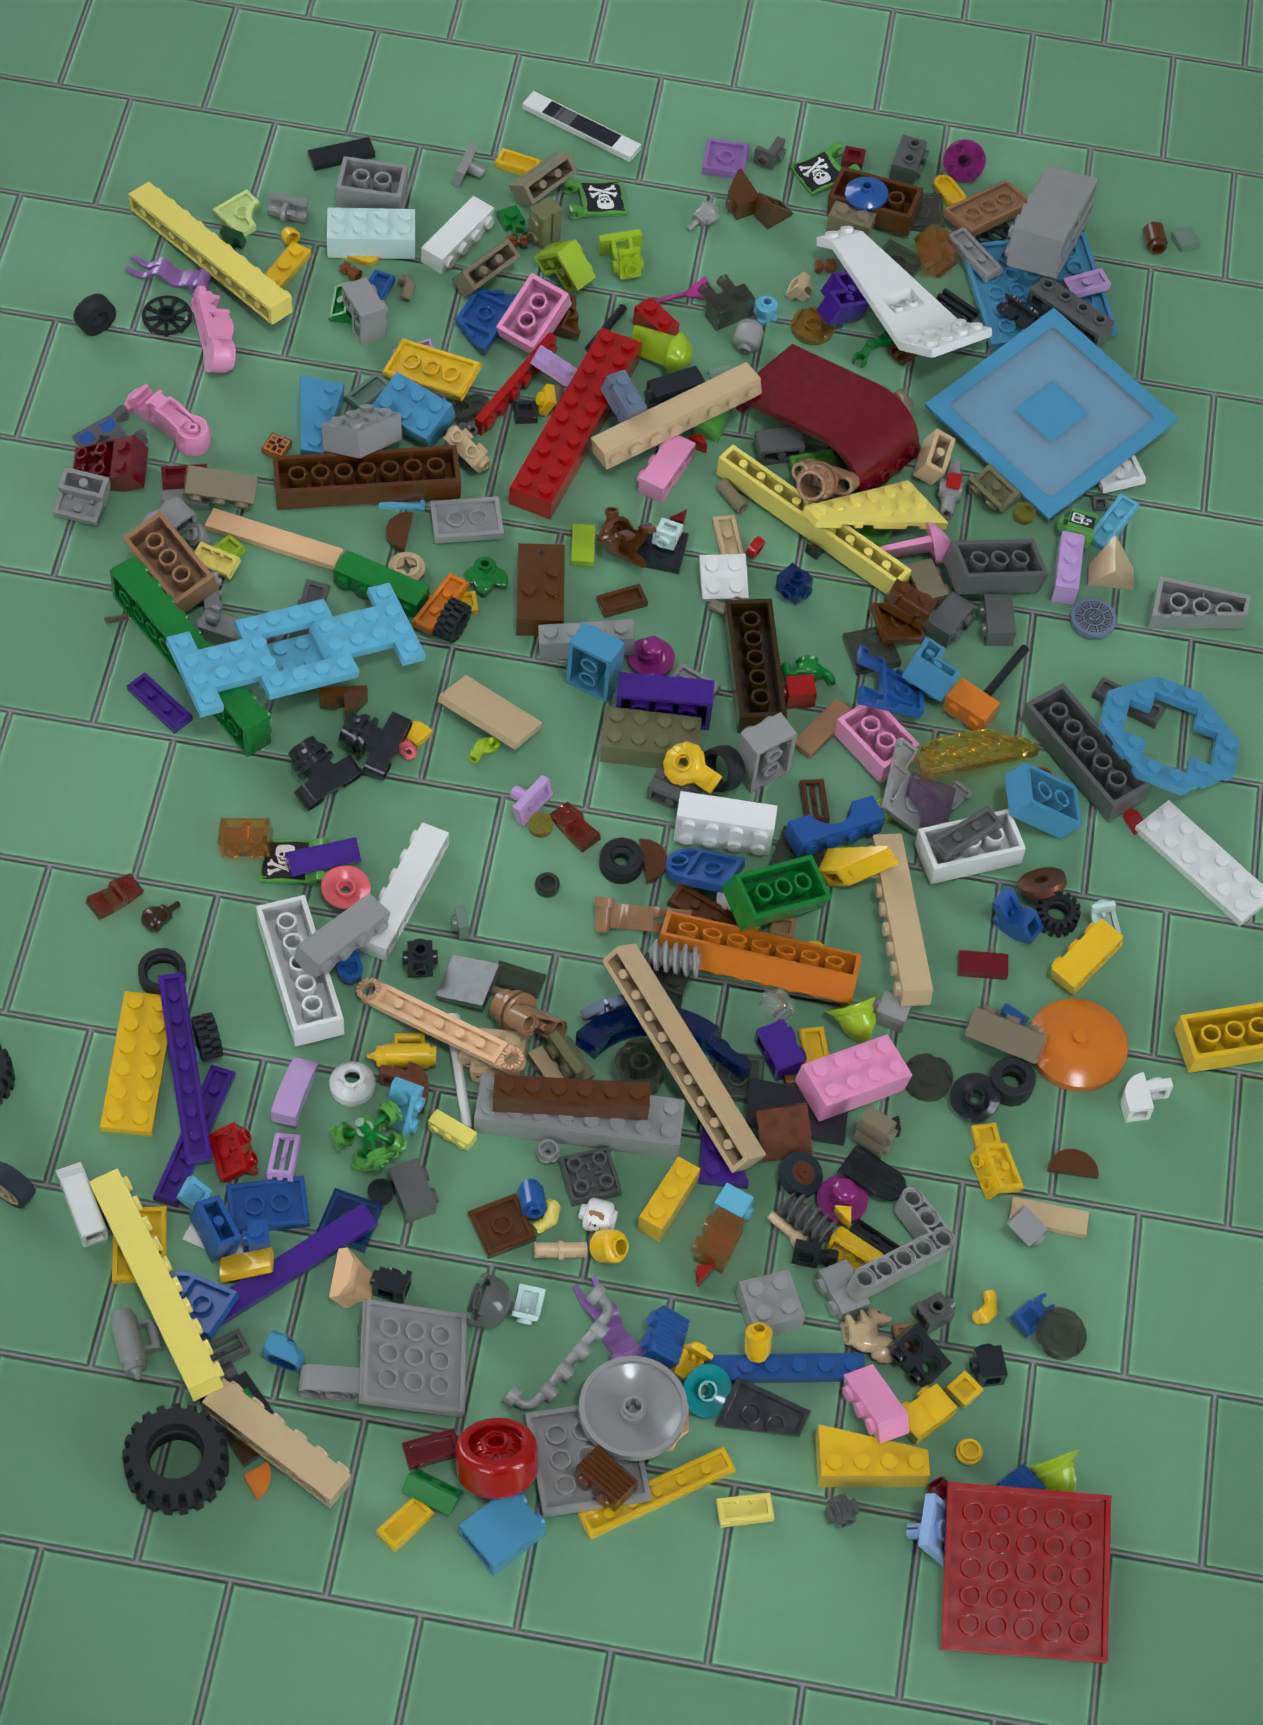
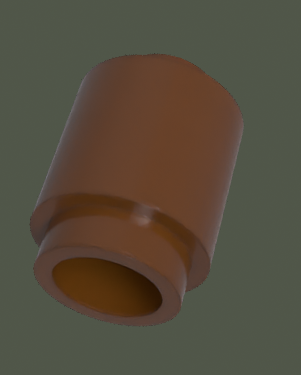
[1142,222,1168,254]

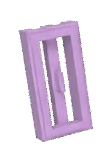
[267,1133,301,1182]

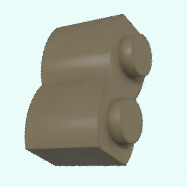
[853,1105,898,1158]

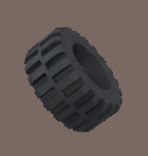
[122,1403,230,1516]

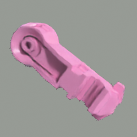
[191,286,236,373]
[124,384,212,457]

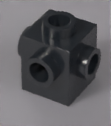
[402,939,438,978]

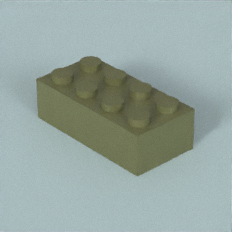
[600,706,702,768]

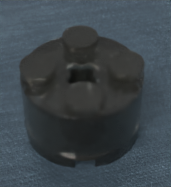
[613,1038,666,1095]

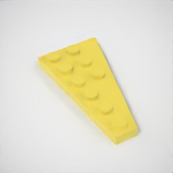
[802,480,949,530]

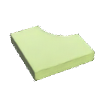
[212,189,260,237]

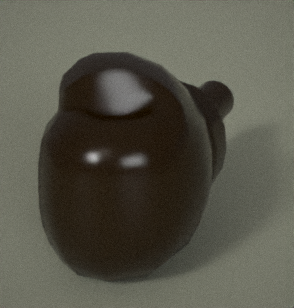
[141,901,181,932]

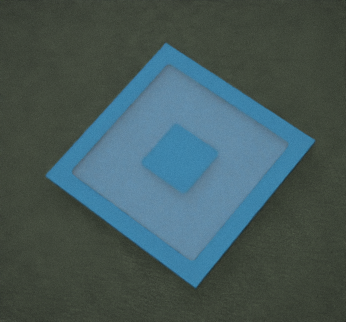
[925,308,1178,521]

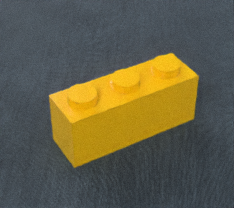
[1051,918,1124,996]
[637,1156,701,1242]

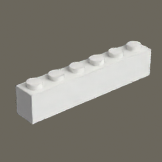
[359,822,449,962]

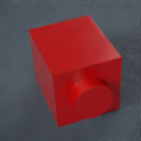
[783,674,817,709]

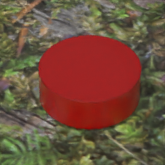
[745,536,766,559]

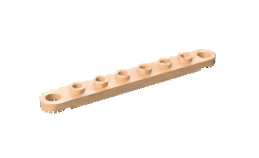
[356,978,526,1074]

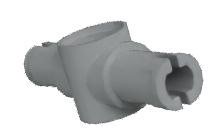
[937,460,964,519]

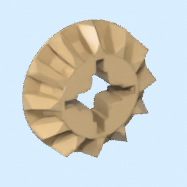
[388,552,425,581]

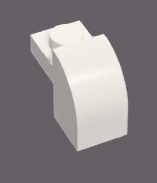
[1120,1072,1173,1123]

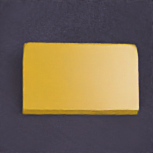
[825,1226,883,1272]

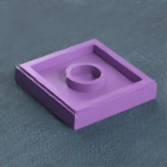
[702,138,749,179]

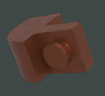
[379,1061,429,1114]

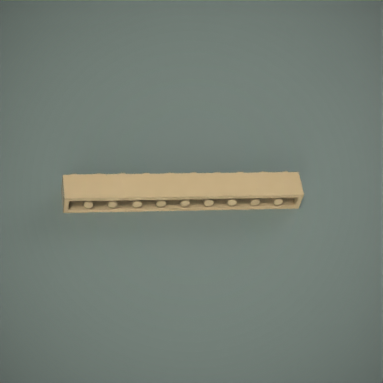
[602,943,766,1173]

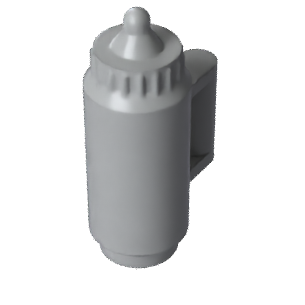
[110,1308,163,1380]

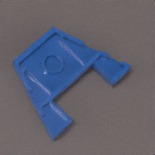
[857,644,924,718]

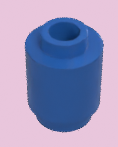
[518,1179,547,1218]

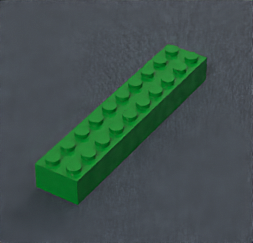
[110,556,272,757]

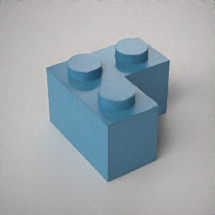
[901,636,960,702]

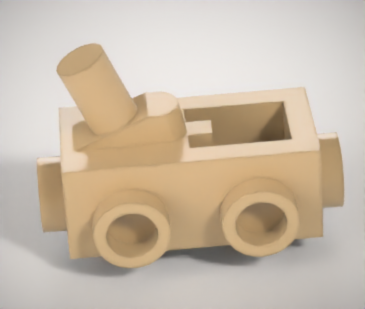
[443,425,492,474]

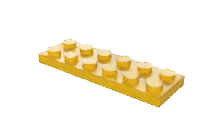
[100,991,168,1137]

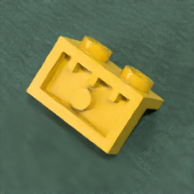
[970,1143,1024,1200]

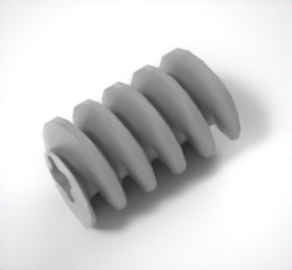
[648,939,702,978]

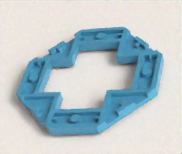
[1098,676,1240,796]

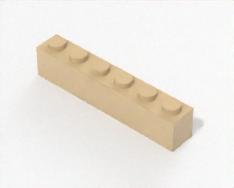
[202,1378,351,1508]

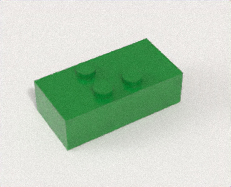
[721,854,832,931]

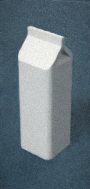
[56,1162,108,1247]

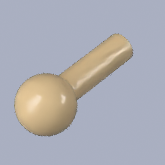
[766,1211,810,1248]

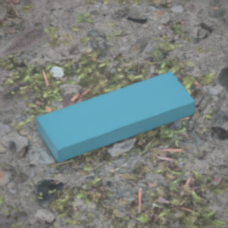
[1091,493,1140,550]

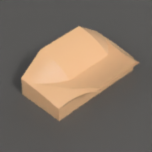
[329,1248,373,1308]

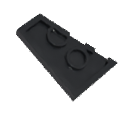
[715,1377,811,1437]

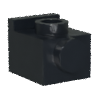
[370,1266,412,1304]

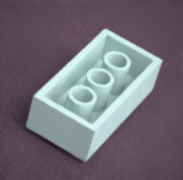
[327,208,415,259]

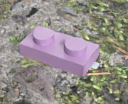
[1061,268,1111,297]
[530,345,577,387]

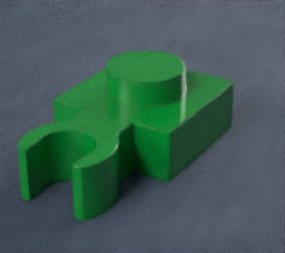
[496,205,527,239]

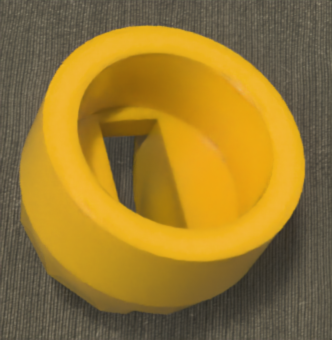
[281,226,300,246]

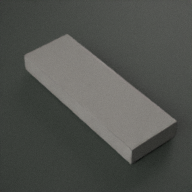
[946,227,1003,282]

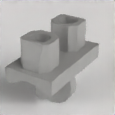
[268,192,308,223]

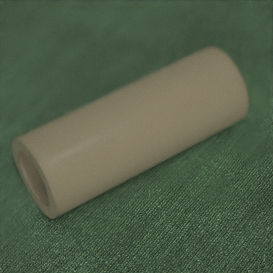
[716,479,749,514]

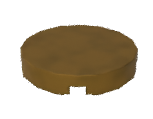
[791,307,835,345]

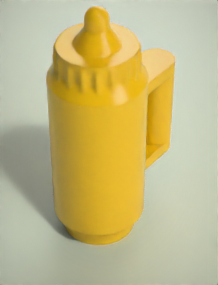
[366,1033,436,1069]

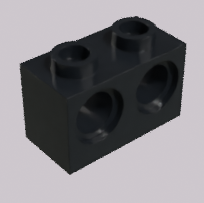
[886,1322,952,1388]

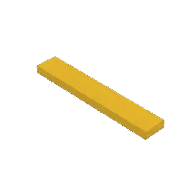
[578,1446,736,1540]

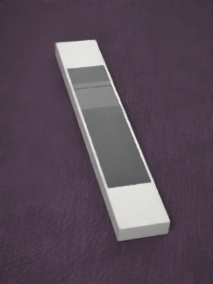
[522,91,641,162]

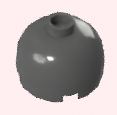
[467,1273,514,1328]

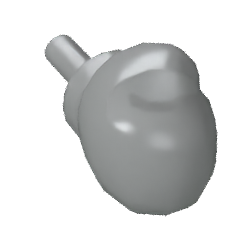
[687,201,719,231]

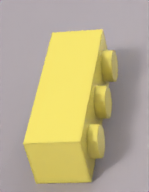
[428,1109,477,1151]

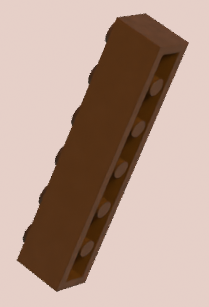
[492,1074,650,1120]

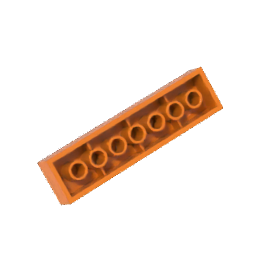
[658,910,862,1004]

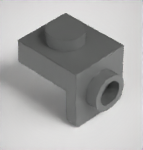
[753,136,786,170]
[297,579,330,605]

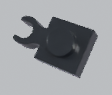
[791,1239,839,1268]

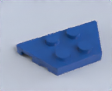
[455,289,519,355]

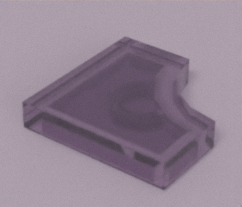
[905,772,956,828]

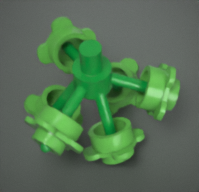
[331,1099,408,1171]

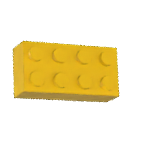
[1174,1002,1263,1073]

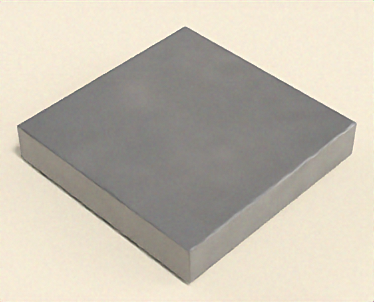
[436,955,501,1010]

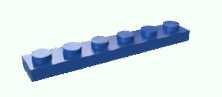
[704,1353,865,1384]

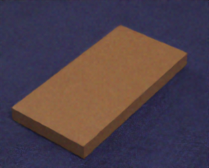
[942,180,1028,237]

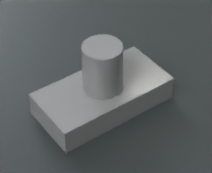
[451,141,486,187]

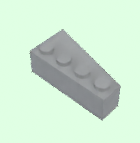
[1148,576,1251,629]

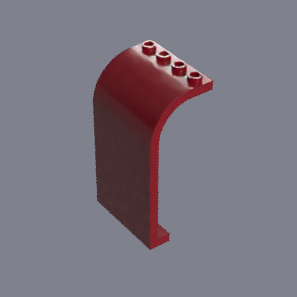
[736,344,920,493]

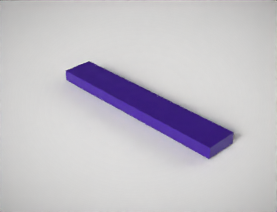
[153,1064,236,1208]

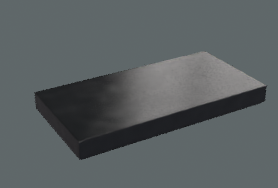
[744,1077,848,1146]

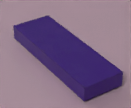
[127,672,193,734]
[285,837,361,877]

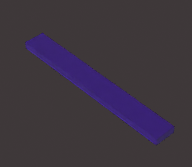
[158,972,212,1165]
[200,1203,378,1339]

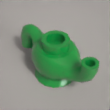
[781,655,836,685]

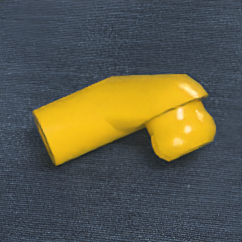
[972,1290,998,1325]

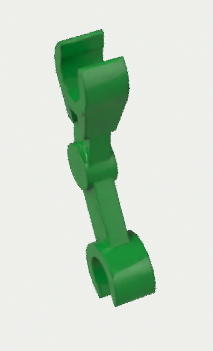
[852,331,895,368]

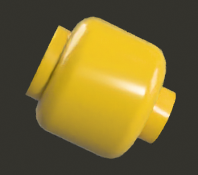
[589,1229,629,1264]

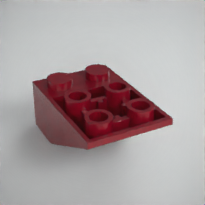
[73,434,149,492]

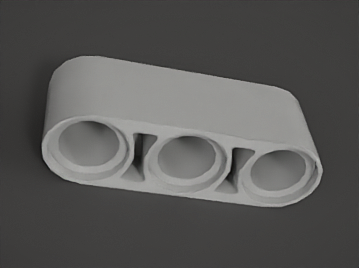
[298,1364,360,1402]

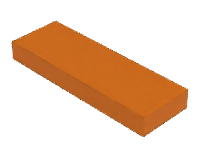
[412,573,470,636]

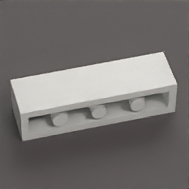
[421,196,495,274]

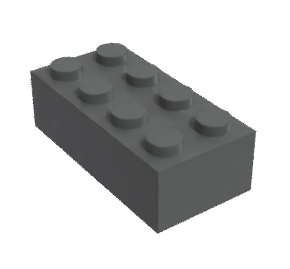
[942,539,1049,595]

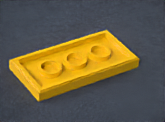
[382,338,482,402]

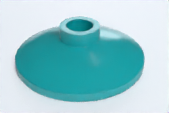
[683,1364,732,1418]

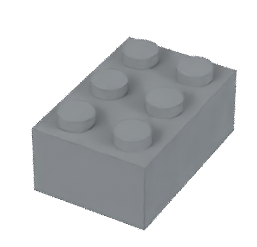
[336,156,408,209]
[322,404,402,458]
[738,712,797,793]

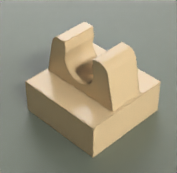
[785,271,814,302]

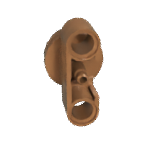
[791,458,860,502]
[490,989,567,1039]

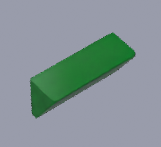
[328,281,353,324]
[402,1468,464,1515]

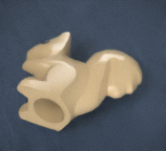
[840,1307,894,1364]

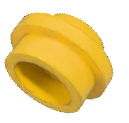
[956,1438,983,1466]

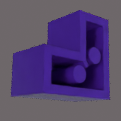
[817,271,870,326]

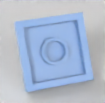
[906,1493,946,1566]

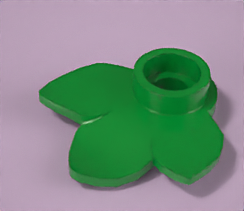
[462,557,508,596]

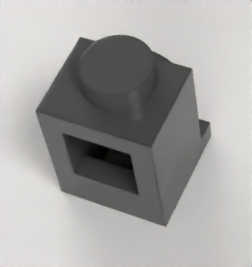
[912,1291,956,1334]

